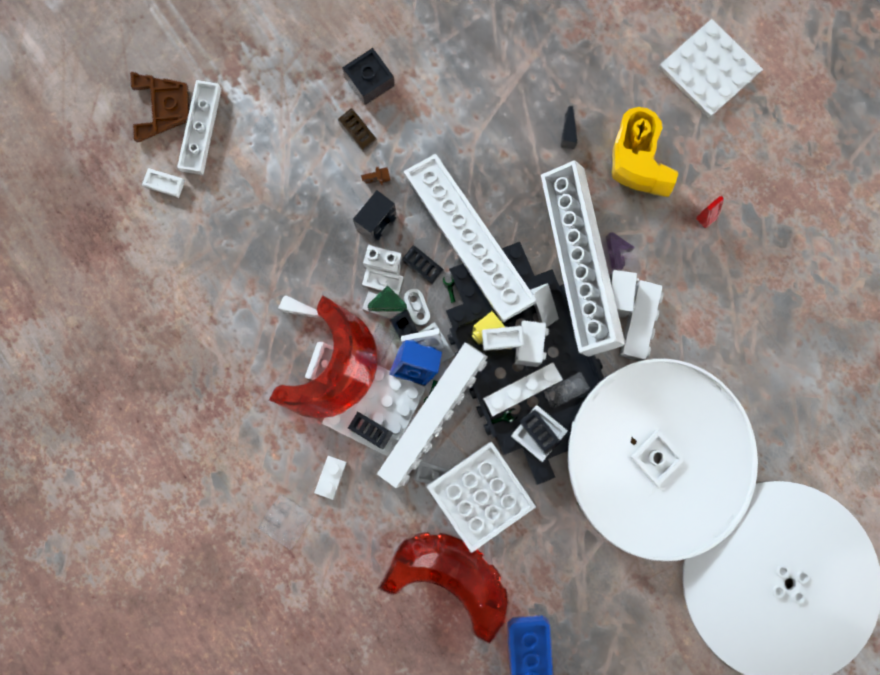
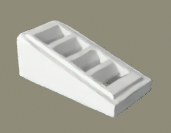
[278,296,321,318]

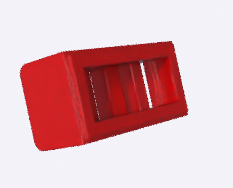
[696,196,724,228]

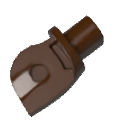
[361,166,391,186]

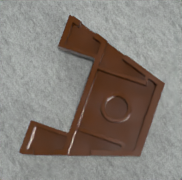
[130,72,190,143]

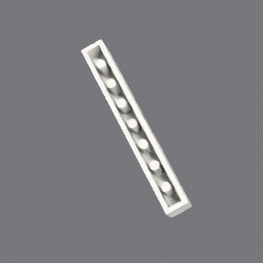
[377,343,487,488]

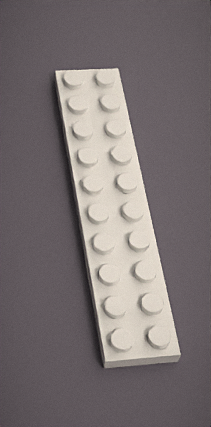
[404,154,537,322]

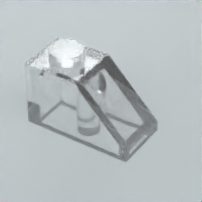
[543,372,590,409]

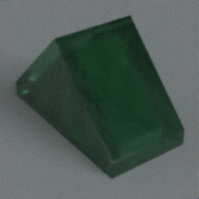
[368,285,408,312]

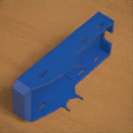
[507,615,553,675]

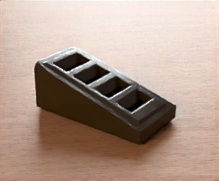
[338,108,377,151]

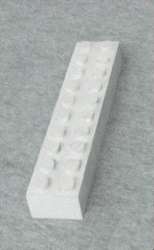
[541,160,625,356]

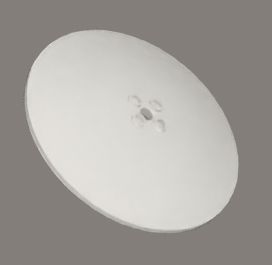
[568,359,758,561]
[683,481,880,675]

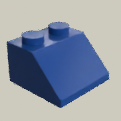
[389,340,442,386]

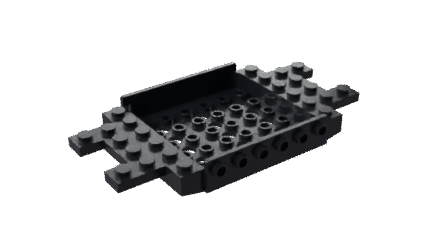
[446,241,607,485]

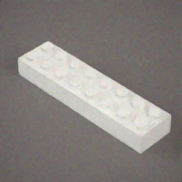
[177,80,221,175]

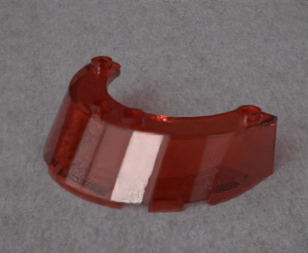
[269,295,378,419]
[378,532,508,644]

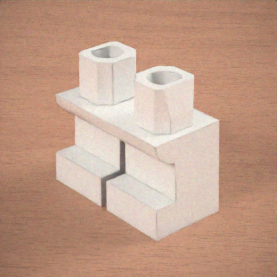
[363,245,403,275]

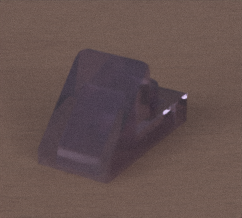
[606,232,634,271]

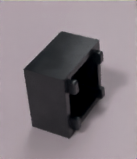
[342,48,395,105]
[353,190,397,243]

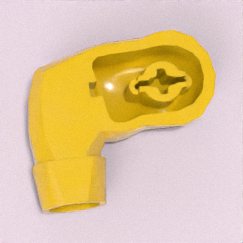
[612,107,678,197]

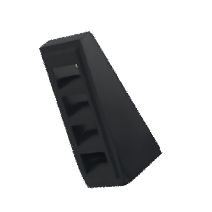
[560,106,578,149]
[402,245,444,284]
[519,409,561,455]
[348,411,393,449]

